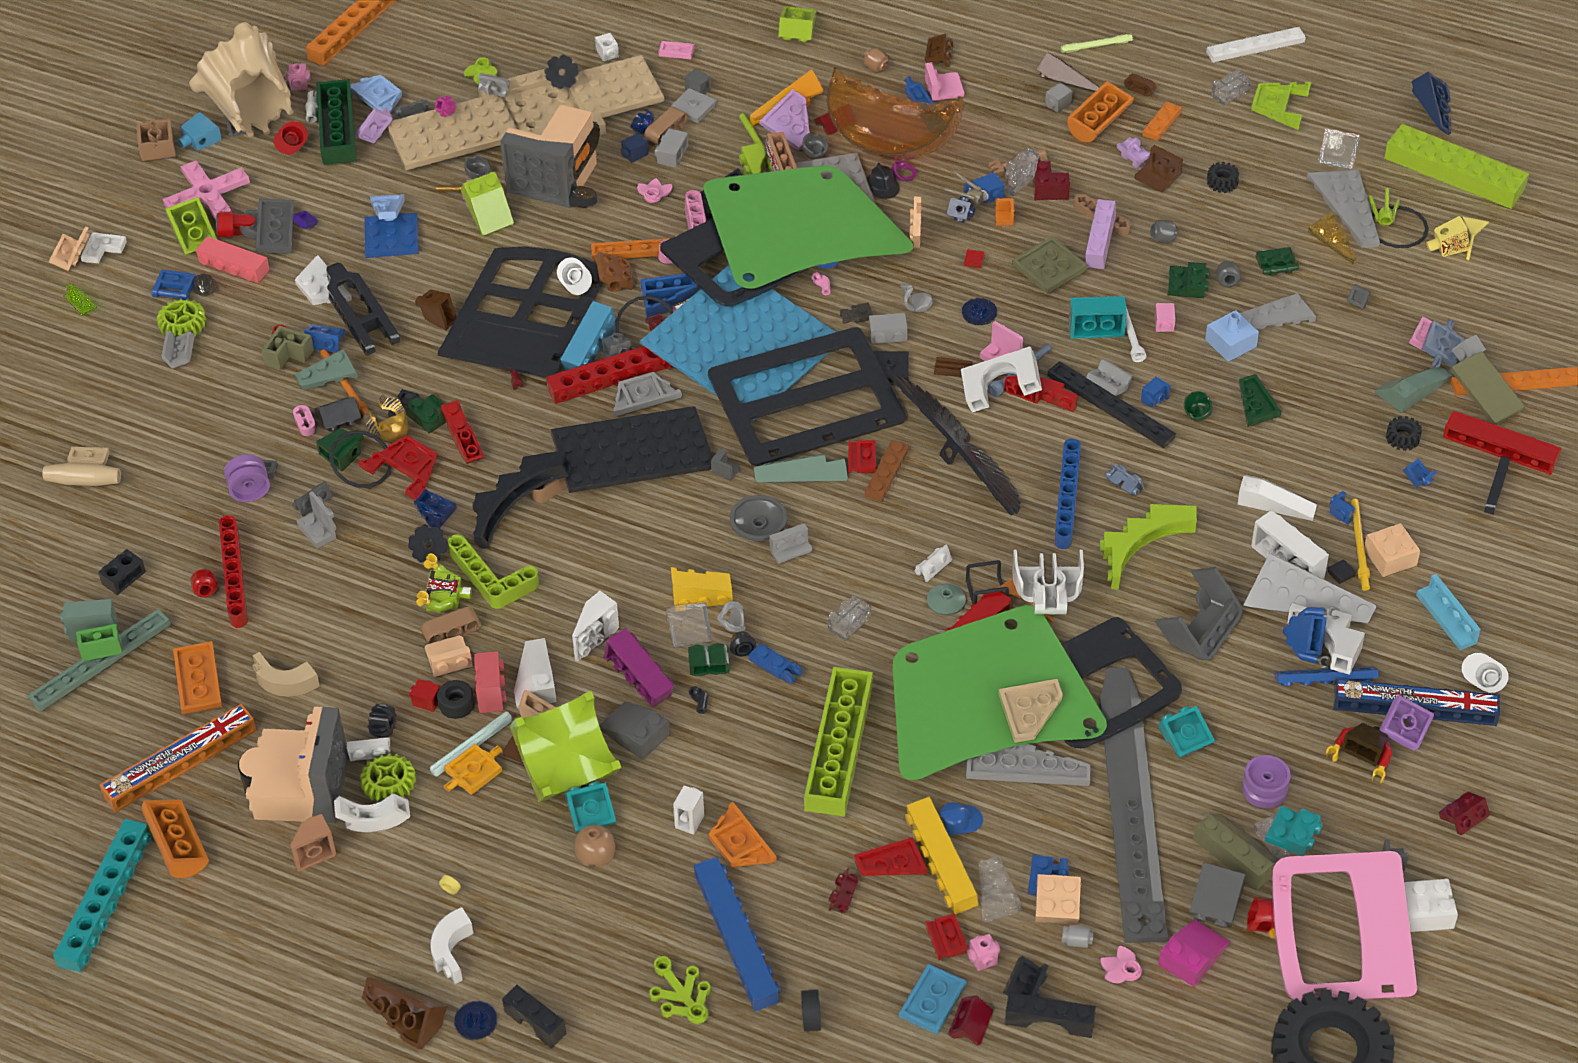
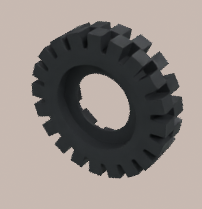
[1271,990,1395,1063]

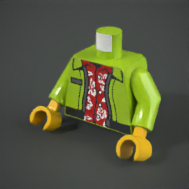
[416,554,472,613]

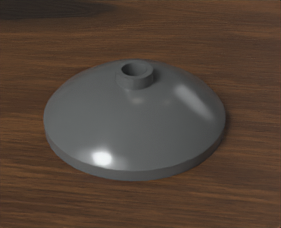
[730,495,787,541]

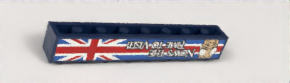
[1333,679,1500,726]

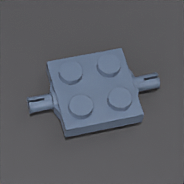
[1421,320,1465,368]

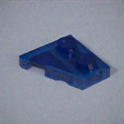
[414,489,457,529]

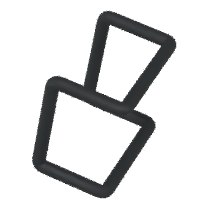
[966,560,1009,604]

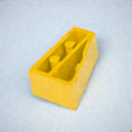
[671,567,733,610]

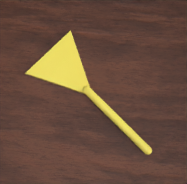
[1463,217,1489,260]

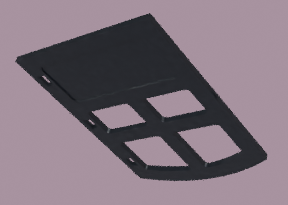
[437,247,603,378]

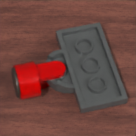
[216,198,294,254]

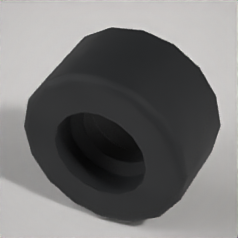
[437,680,475,719]

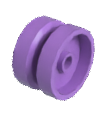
[224,454,270,502]
[1242,755,1291,809]

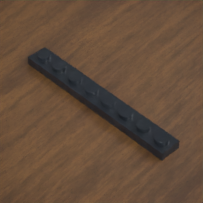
[1047,361,1176,448]

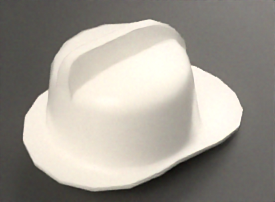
[557,258,592,295]
[1462,653,1508,693]

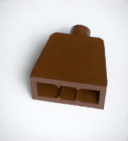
[415,290,457,330]

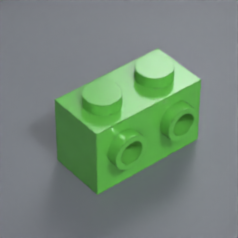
[76,624,122,661]

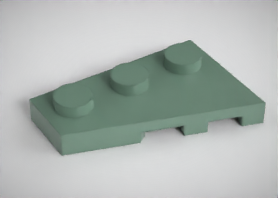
[295,349,358,390]

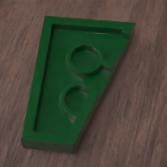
[1239,374,1281,427]

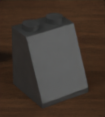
[1190,862,1246,928]

